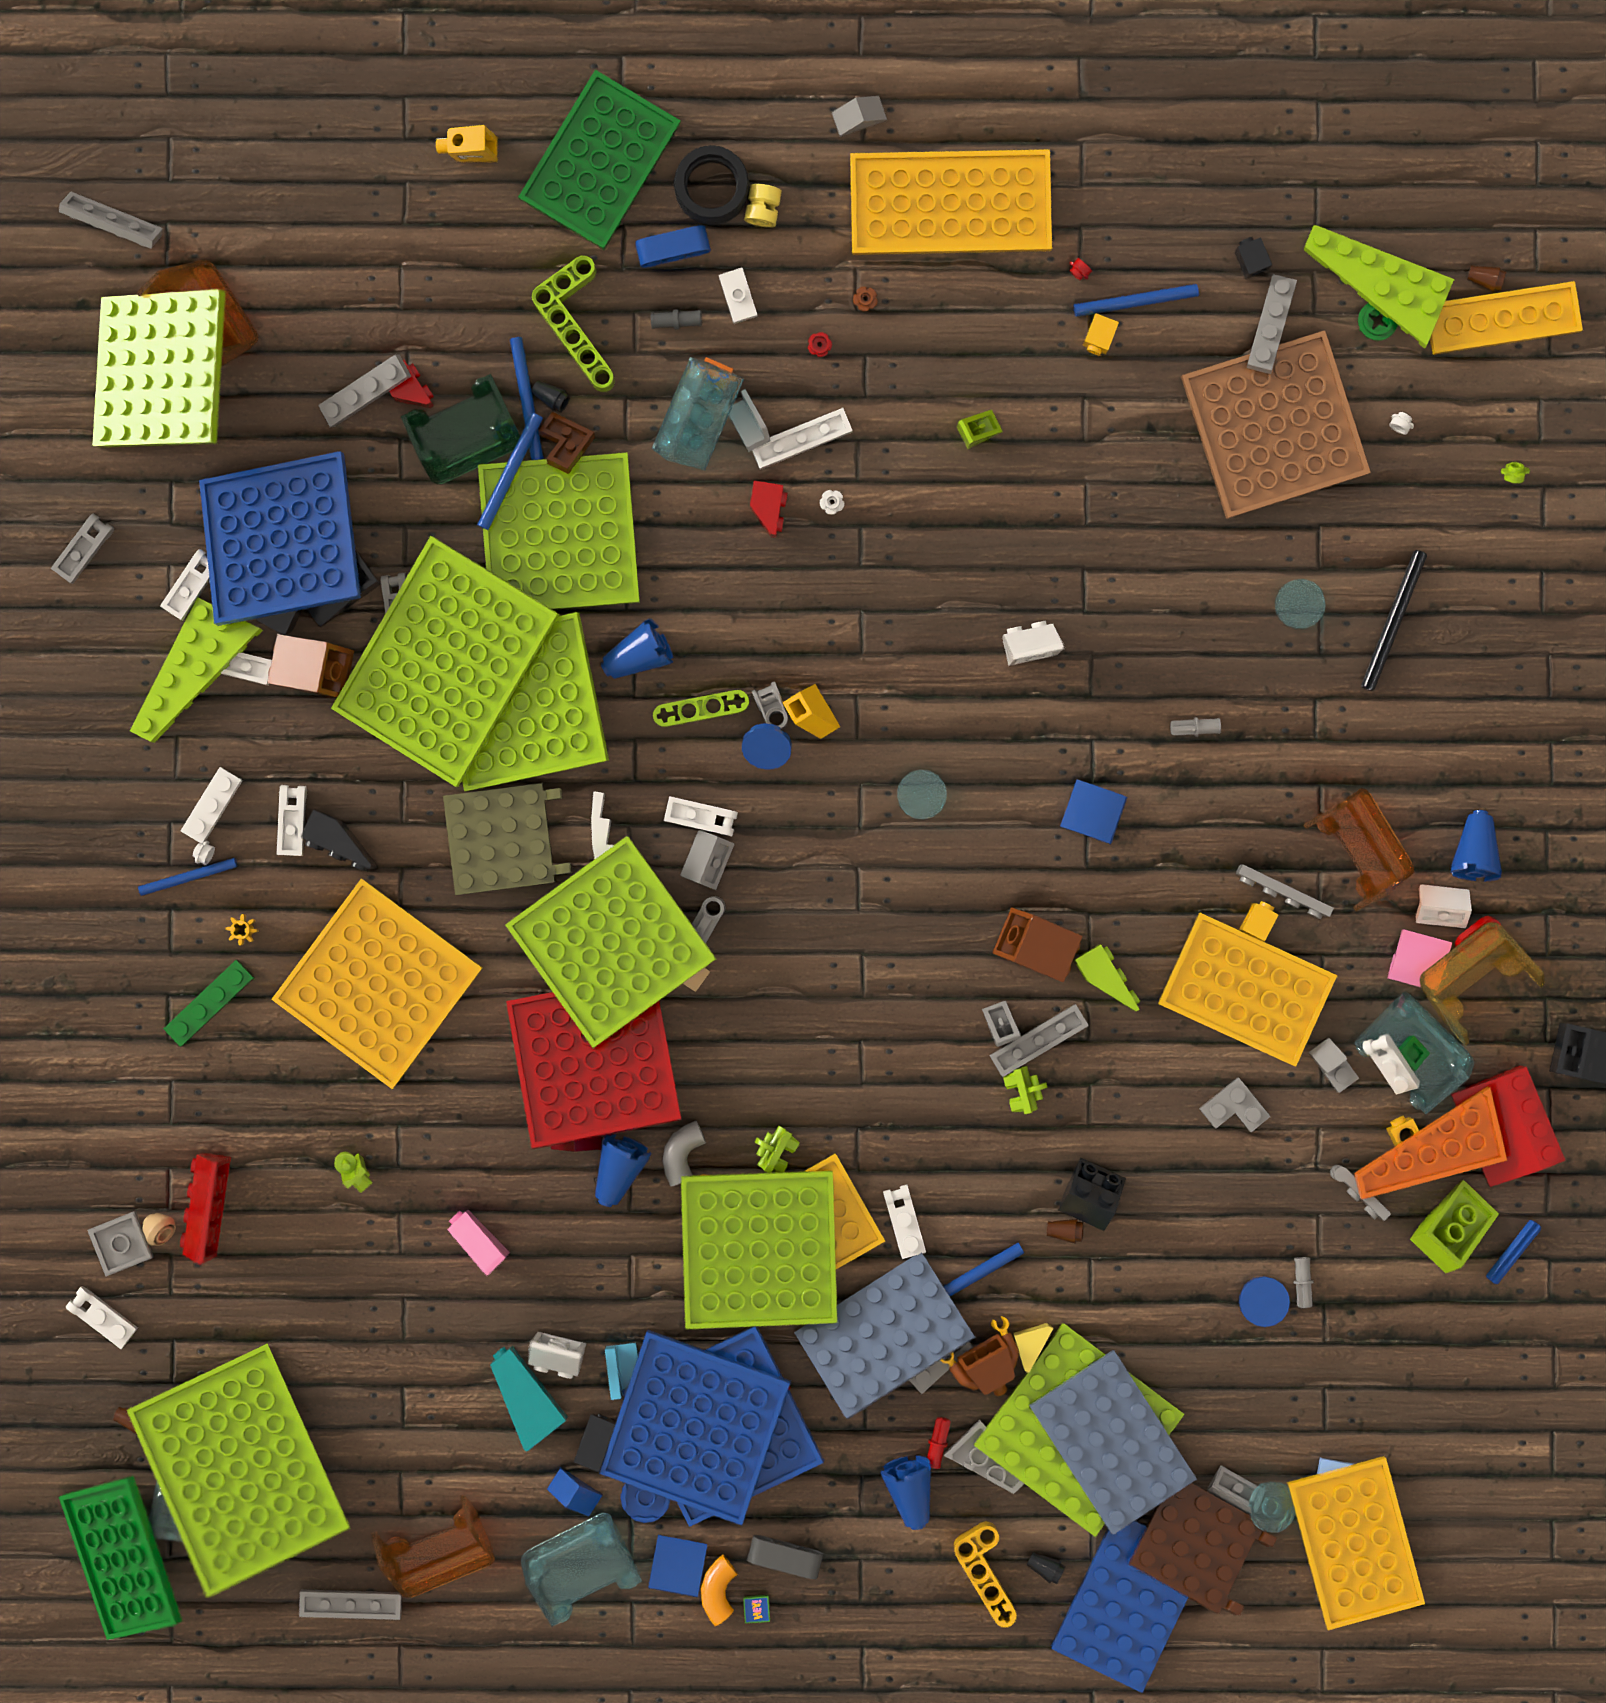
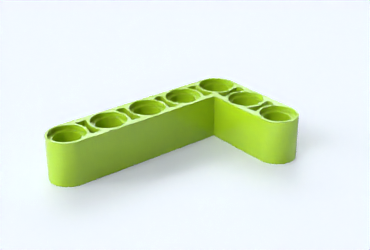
[532,256,615,392]

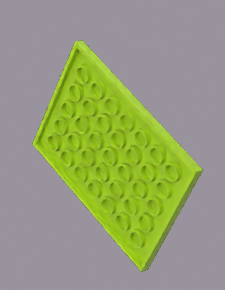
[331,536,559,787]
[127,1344,350,1598]

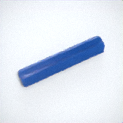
[1486,1220,1541,1284]

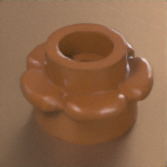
[853,287,878,311]

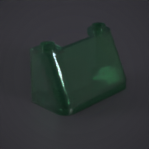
[400,374,520,484]

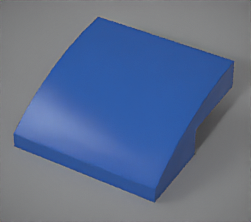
[1060,780,1128,844]
[648,1535,707,1598]

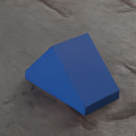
[547,1468,603,1516]

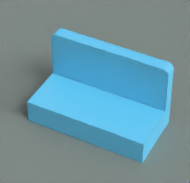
[605,1343,638,1400]

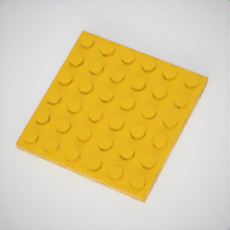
[271,878,483,1089]

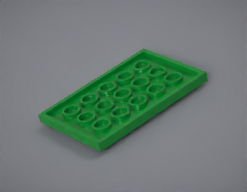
[518,70,681,250]
[59,1476,183,1640]

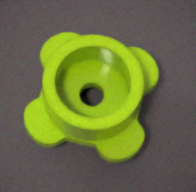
[1501,462,1530,483]

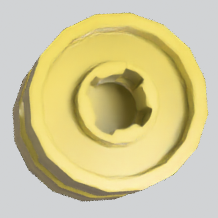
[744,184,782,227]

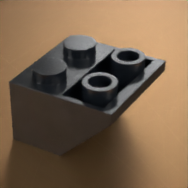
[1059,1158,1126,1231]

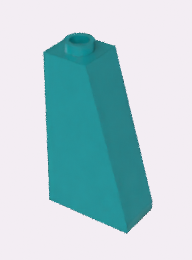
[490,1346,568,1452]

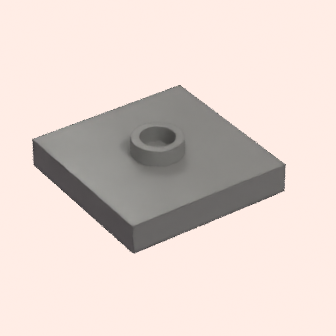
[87,1211,154,1276]

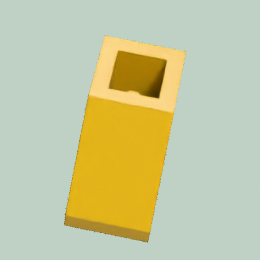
[783,684,840,739]

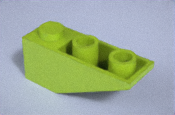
[1073,944,1140,1011]

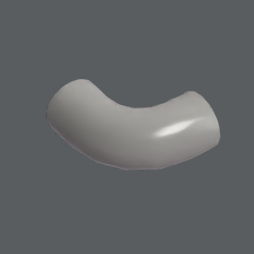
[662,1120,706,1186]

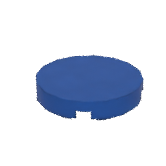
[742,723,792,770]
[1239,1276,1290,1327]
[621,1483,671,1523]

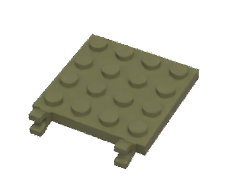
[443,783,572,895]

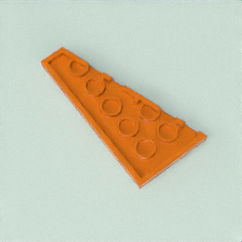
[1354,1087,1507,1199]

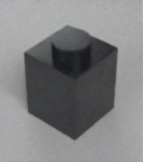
[1234,237,1272,279]

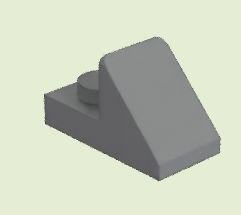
[1308,1037,1359,1093]

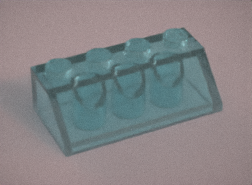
[651,357,744,470]

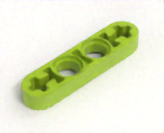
[653,690,749,727]

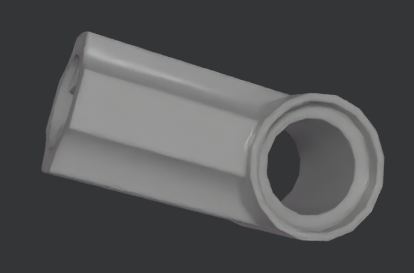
[692,896,726,943]

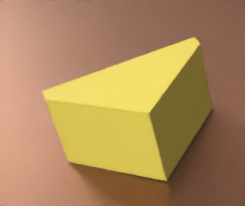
[1013,1323,1053,1373]

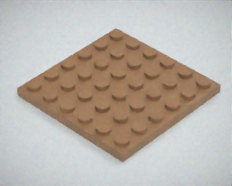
[1181,330,1371,519]

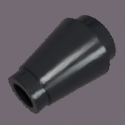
[532,381,570,413]
[1027,1552,1066,1584]

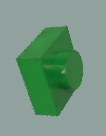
[1399,1035,1430,1071]

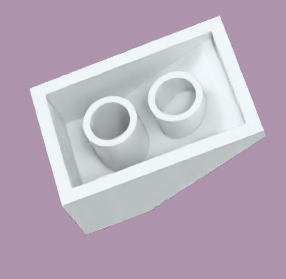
[1002,621,1064,666]
[529,1332,586,1379]

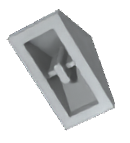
[832,96,887,137]
[982,1000,1021,1047]

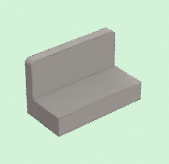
[726,389,771,452]
[681,830,734,890]

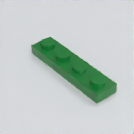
[163,960,255,1047]

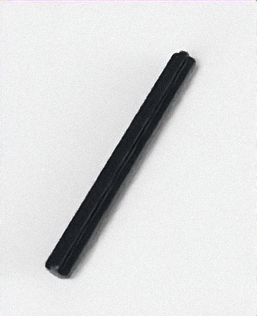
[1361,550,1427,691]

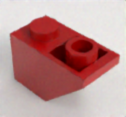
[389,360,434,408]
[750,481,788,538]

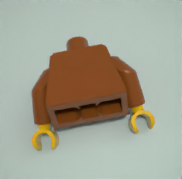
[941,1316,1019,1396]

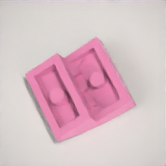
[1387,929,1452,992]

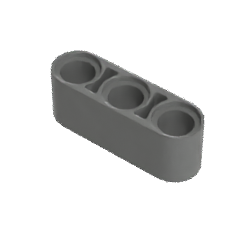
[747,1535,824,1579]

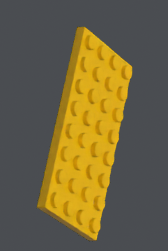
[850,150,1052,255]

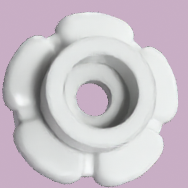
[1390,412,1414,434]
[820,490,844,515]
[193,841,215,865]

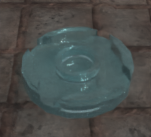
[1275,579,1325,629]
[897,770,947,820]
[1249,1481,1295,1533]

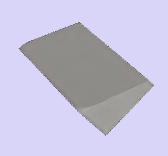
[1207,1466,1265,1516]

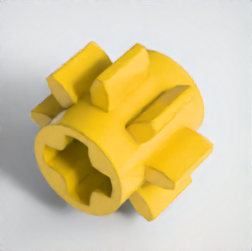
[226,914,259,945]

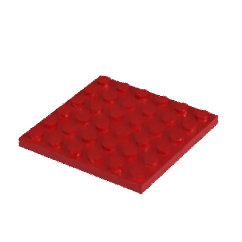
[506,992,682,1149]

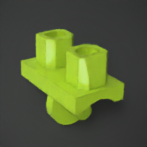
[1003,1066,1048,1115]
[754,1125,799,1173]
[334,1152,372,1193]

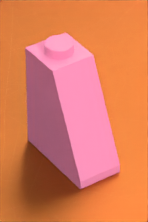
[447,1210,510,1275]

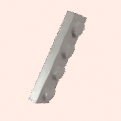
[59,192,163,249]
[1247,274,1297,374]
[318,354,412,427]
[1235,865,1334,919]
[989,1004,1089,1077]
[299,1589,402,1620]

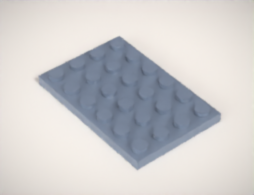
[794,1253,975,1419]
[1029,1350,1196,1535]

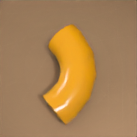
[701,1555,738,1626]

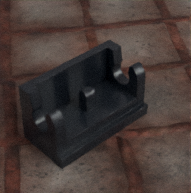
[574,1414,617,1472]

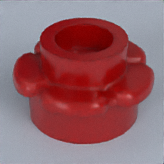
[1069,258,1092,281]
[808,332,832,357]

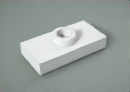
[719,268,758,324]

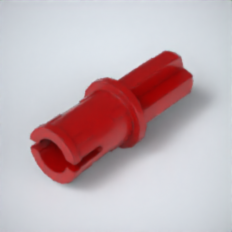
[927,1417,951,1469]

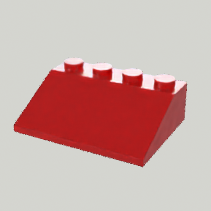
[1451,1065,1565,1187]
[180,1153,231,1264]

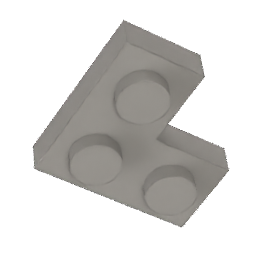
[1199,1077,1271,1132]

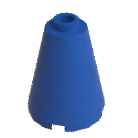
[601,618,673,679]
[1451,810,1502,881]
[595,1134,651,1207]
[881,1456,931,1530]

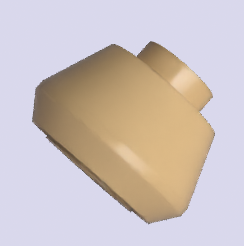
[142,1213,176,1246]

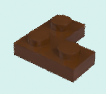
[539,412,595,474]

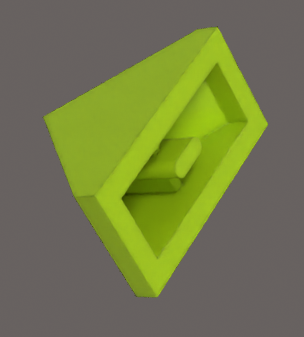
[957,409,1003,449]

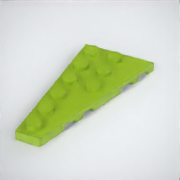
[1304,225,1454,348]
[130,597,263,743]

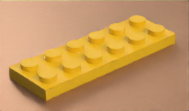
[1430,281,1583,355]

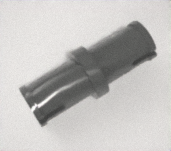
[651,309,702,330]

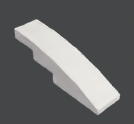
[591,792,614,859]

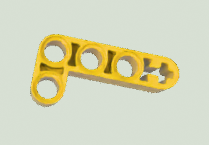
[954,1521,1016,1627]

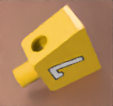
[436,125,497,162]

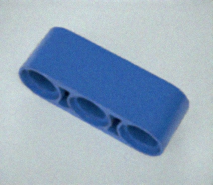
[635,225,711,268]

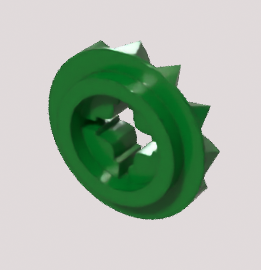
[1357,303,1398,341]

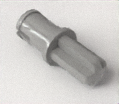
[1170,717,1221,737]
[1293,1257,1314,1308]

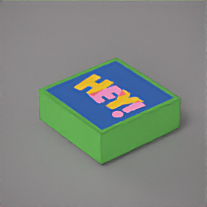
[743,1595,770,1623]

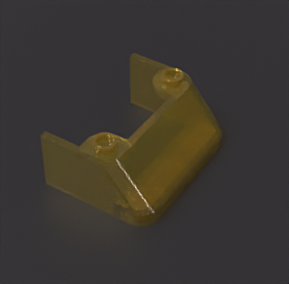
[1419,922,1545,1047]

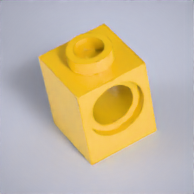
[1083,313,1119,356]
[1239,901,1278,941]
[1386,1116,1419,1146]

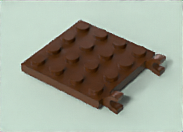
[1128,1483,1277,1616]

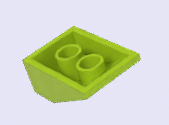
[1410,1180,1499,1273]

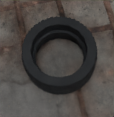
[674,145,749,225]

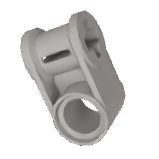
[751,682,788,730]

